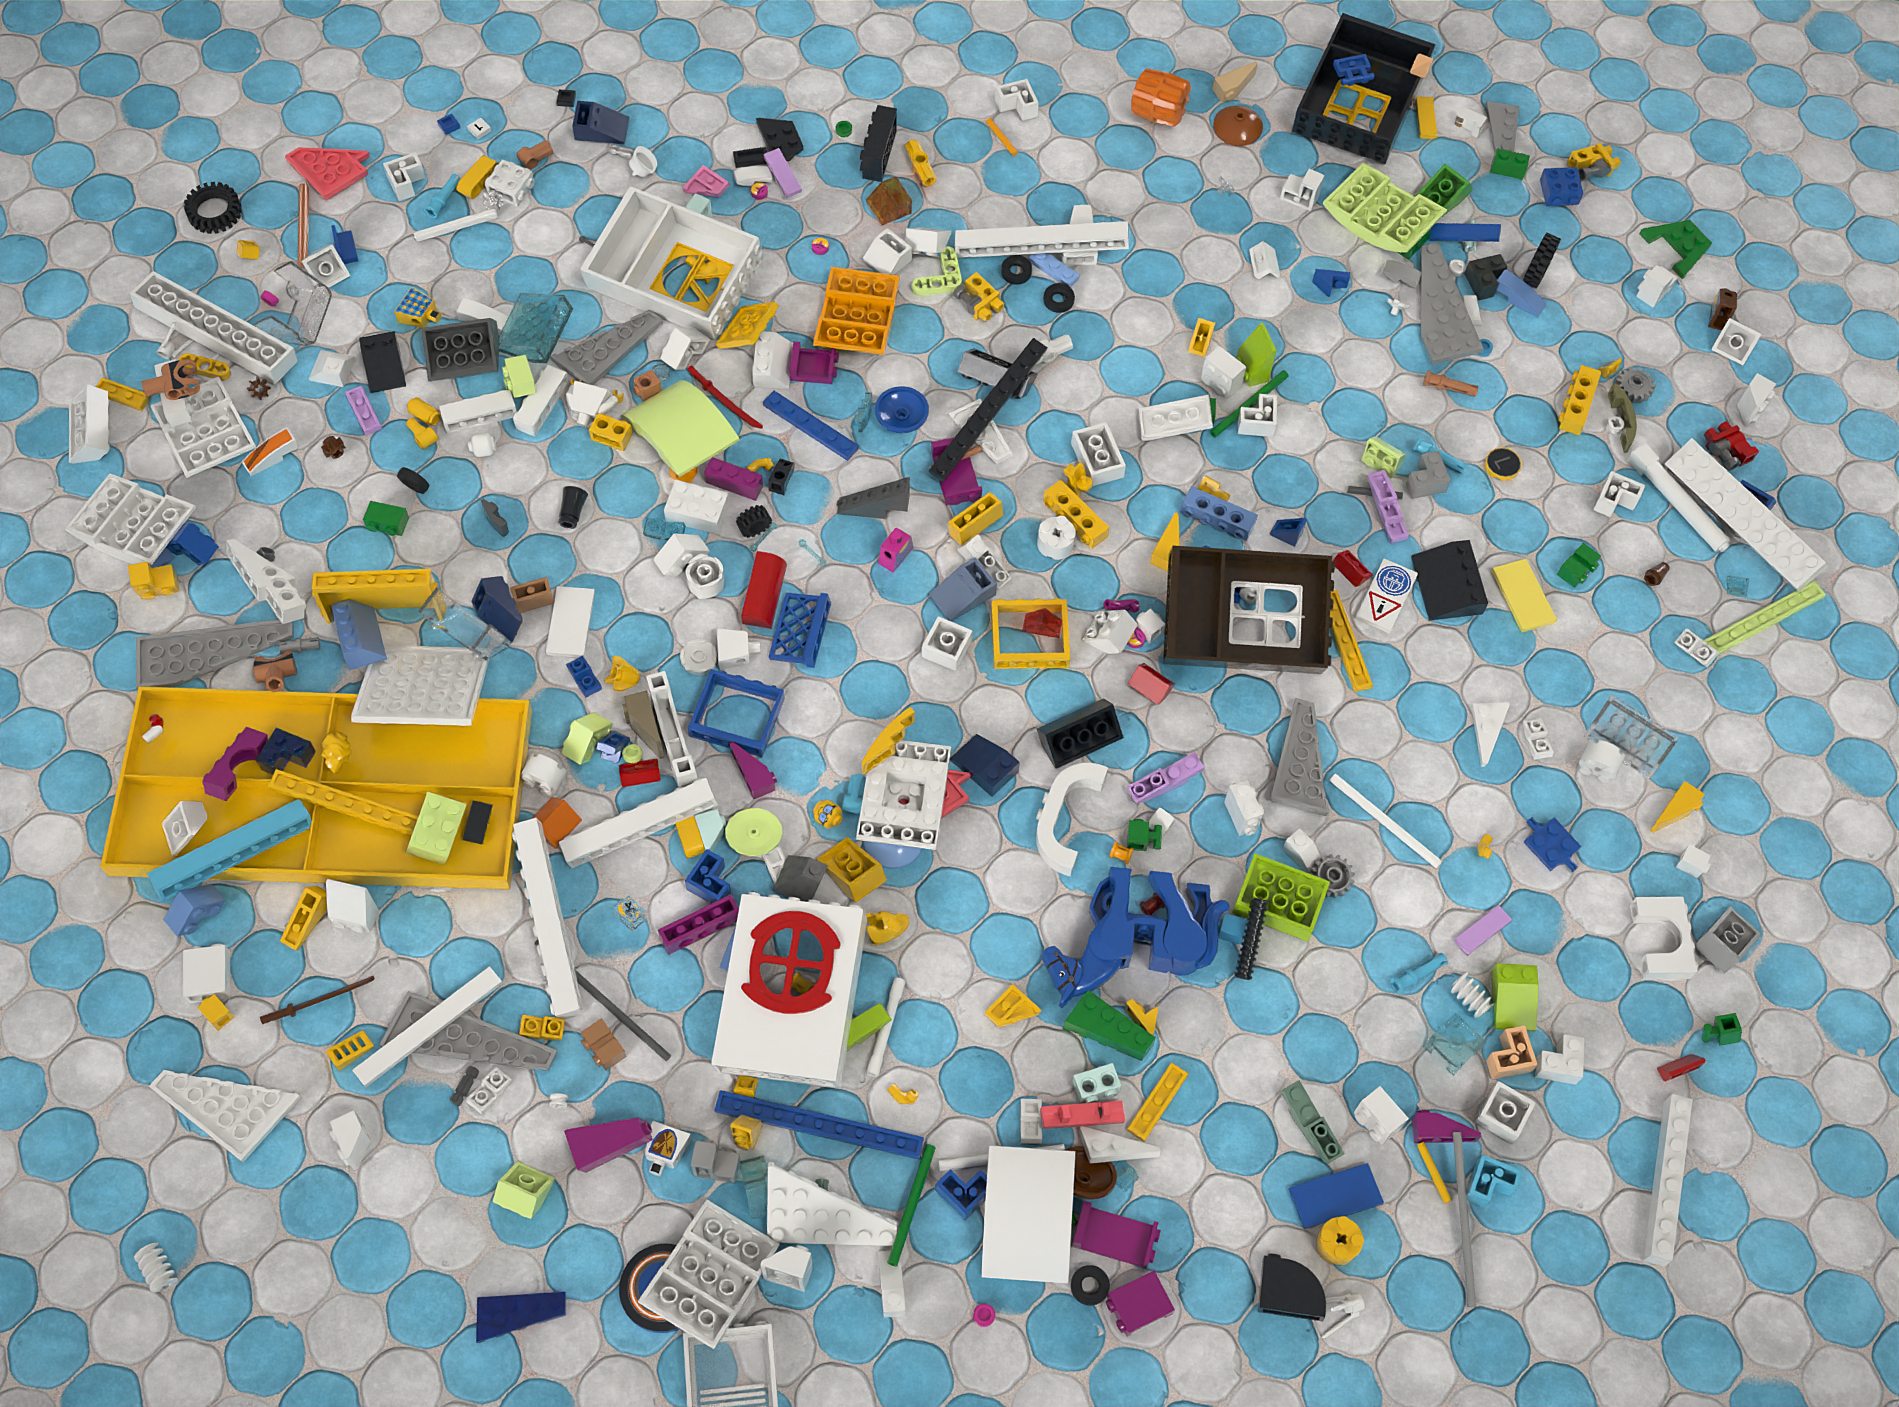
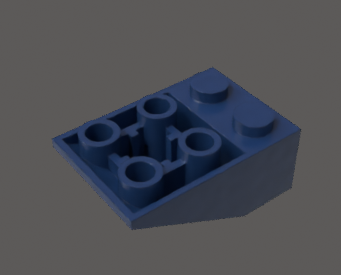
[572,101,630,144]
[471,576,523,644]

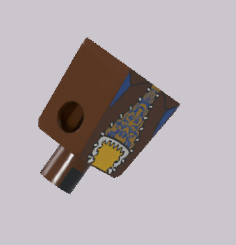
[1708,288,1737,330]

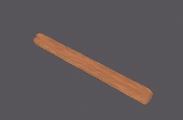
[297,183,309,269]

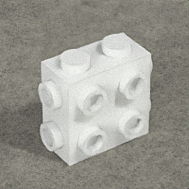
[485,159,535,206]
[1224,780,1264,836]

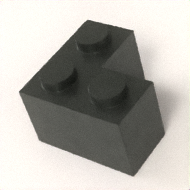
[1465,254,1507,301]

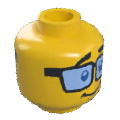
[813,800,843,829]

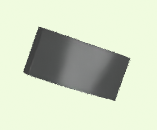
[481,498,509,537]

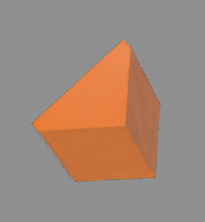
[532,797,582,849]

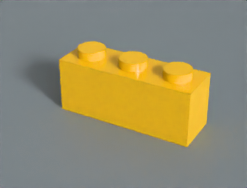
[948,492,1003,545]

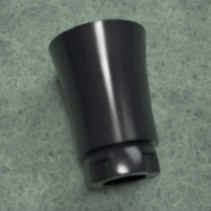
[558,486,588,529]

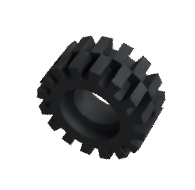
[736,505,772,538]

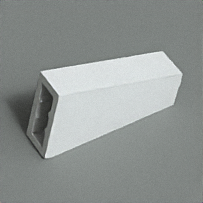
[1062,205,1098,266]

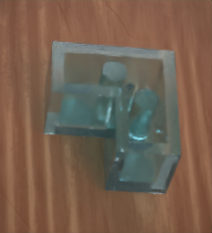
[739,1155,768,1219]

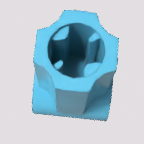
[842,774,866,814]

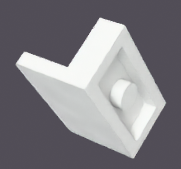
[1249,241,1280,279]

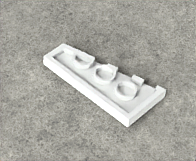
[949,398,1013,464]

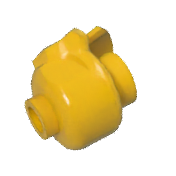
[321,731,351,773]

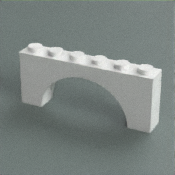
[646,671,697,787]

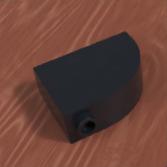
[1258,1253,1326,1322]

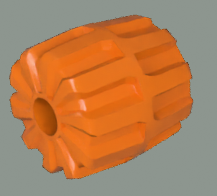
[1131,68,1191,127]

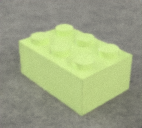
[406,792,466,865]

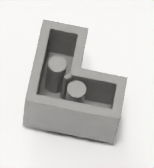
[1406,451,1451,499]
[690,1139,740,1183]

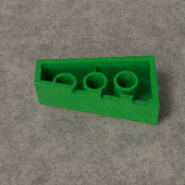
[1063,990,1156,1061]

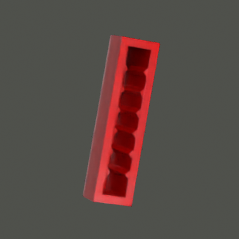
[741,551,787,629]

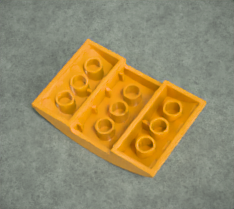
[813,267,900,355]

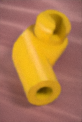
[1477,834,1493,859]

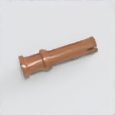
[1423,370,1479,397]

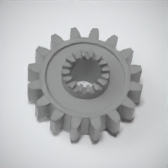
[1615,367,1656,403]
[1310,854,1355,899]

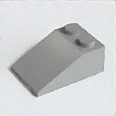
[1695,906,1761,974]

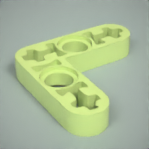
[912,246,962,296]

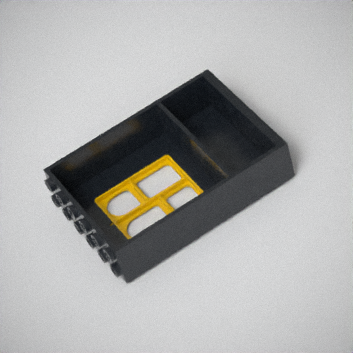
[1292,13,1436,164]

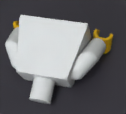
[566,379,624,427]

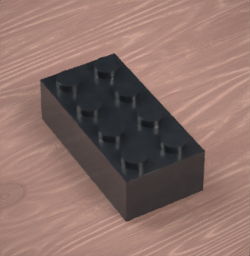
[860,105,897,182]

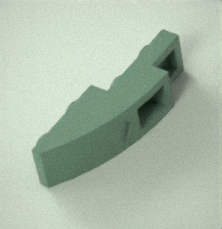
[1280,1080,1345,1164]

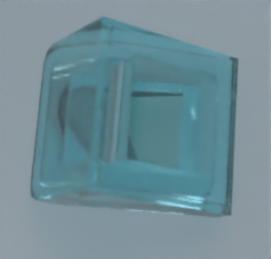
[1727,576,1749,597]
[1114,1160,1139,1192]

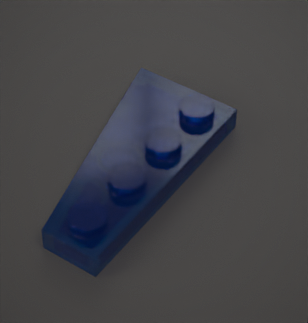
[476,1292,566,1344]

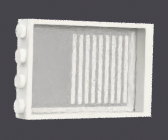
[683,1321,778,1407]

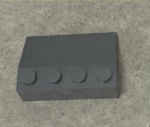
[421,318,499,382]

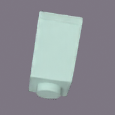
[695,809,726,852]

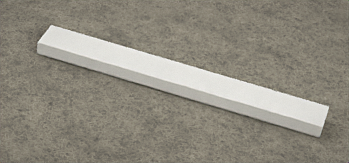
[352,966,503,1088]

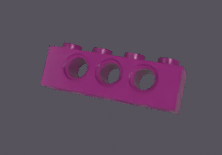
[658,895,739,955]

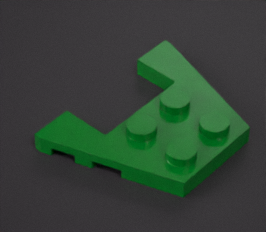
[1639,220,1712,279]

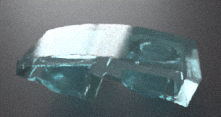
[855,392,873,432]
[643,518,686,541]

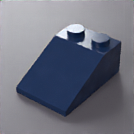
[950,734,1020,797]

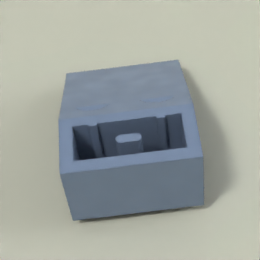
[929,557,997,622]

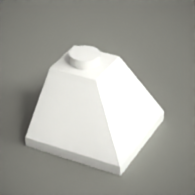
[301,244,351,292]
[309,350,355,387]
[162,801,208,857]

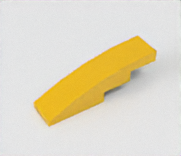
[862,707,915,775]

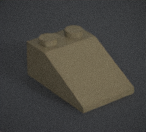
[622,691,664,759]

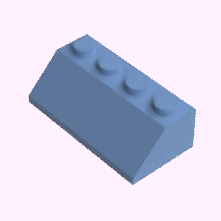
[331,599,387,670]

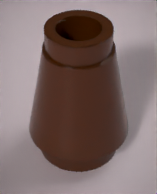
[1644,562,1670,586]

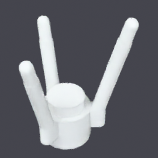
[157,322,194,360]
[1322,1293,1365,1338]

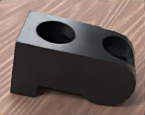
[769,458,795,495]

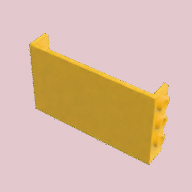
[312,569,445,624]

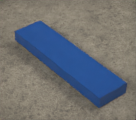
[1430,223,1501,242]

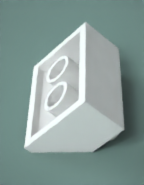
[752,331,793,389]
[760,1245,813,1293]

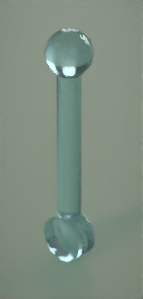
[750,522,778,552]
[799,539,827,566]

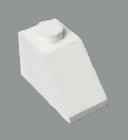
[1282,829,1321,875]

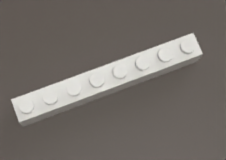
[559,778,718,869]
[1643,1094,1693,1267]

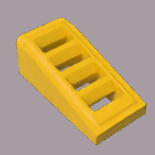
[325,1030,375,1071]

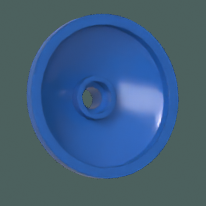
[875,386,929,433]

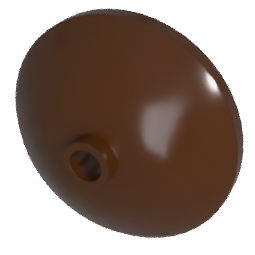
[1065,1146,1117,1199]

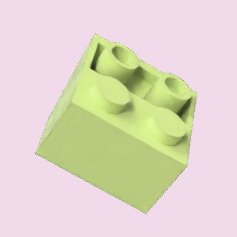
[1361,436,1406,479]

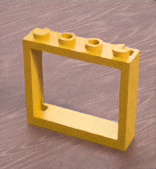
[991,598,1070,669]

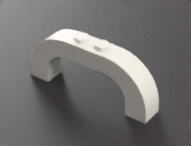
[1036,763,1108,876]

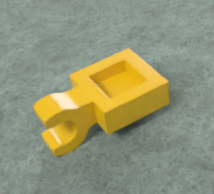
[1197,475,1231,501]

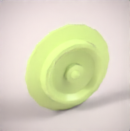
[725,808,782,857]

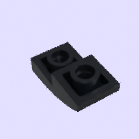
[463,800,493,844]

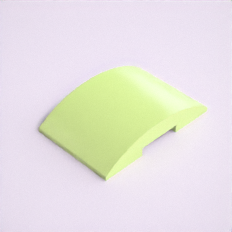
[1323,162,1447,252]
[621,380,740,477]

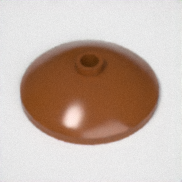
[1213,105,1263,146]

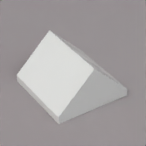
[1711,318,1761,365]

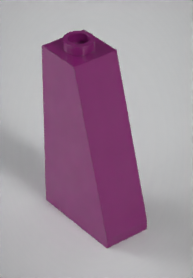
[564,1118,653,1173]

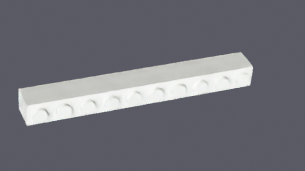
[955,221,1129,258]
[512,818,584,1019]

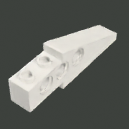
[226,539,306,624]

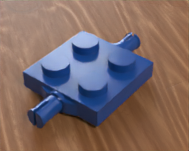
[1524,817,1581,872]

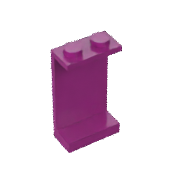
[931,437,982,506]
[1071,1201,1161,1268]

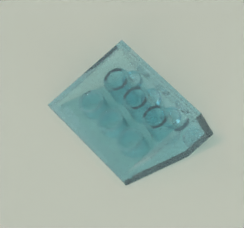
[499,293,573,363]

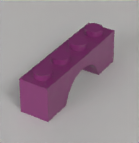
[202,727,269,801]

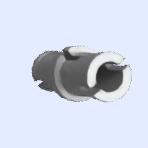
[279,637,320,654]

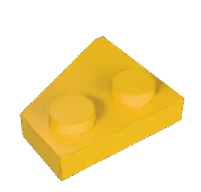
[984,984,1041,1028]

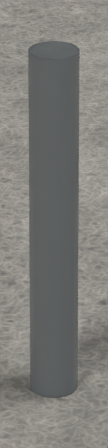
[1347,486,1403,499]

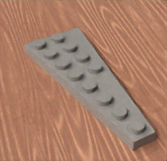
[379,991,558,1071]

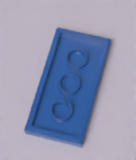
[1289,1163,1384,1229]

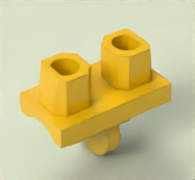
[1064,462,1093,497]

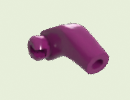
[1104,599,1140,613]

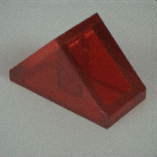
[1022,608,1063,638]

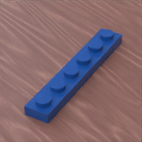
[763,390,859,461]

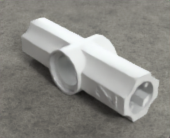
[1036,334,1073,365]

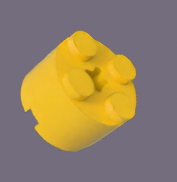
[1316,1216,1364,1266]

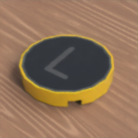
[1484,447,1522,481]

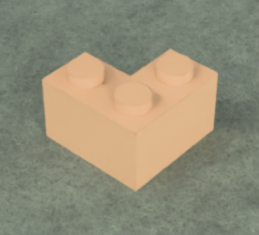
[1486,1026,1538,1080]

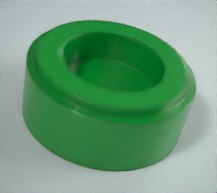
[836,121,852,137]

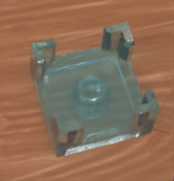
[1423,1013,1486,1076]

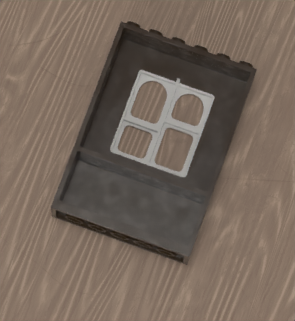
[1163,545,1335,674]

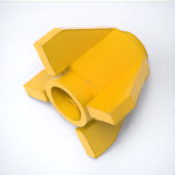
[604,655,640,692]

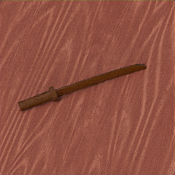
[260,976,375,1024]

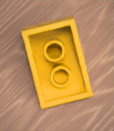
[816,837,887,903]

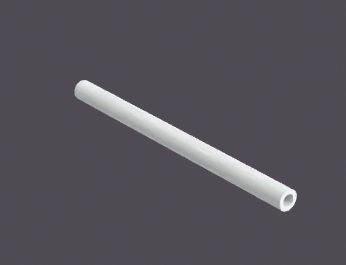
[1330,774,1442,869]

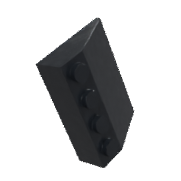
[1411,540,1488,621]

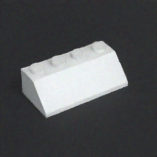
[69,384,110,464]

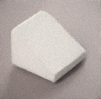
[1149,807,1175,837]

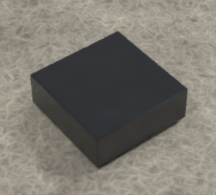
[556,89,576,107]

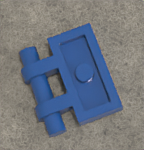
[1333,54,1374,86]

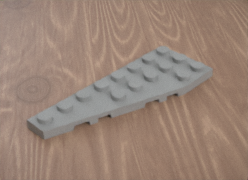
[1421,242,1483,365]
[136,619,294,690]

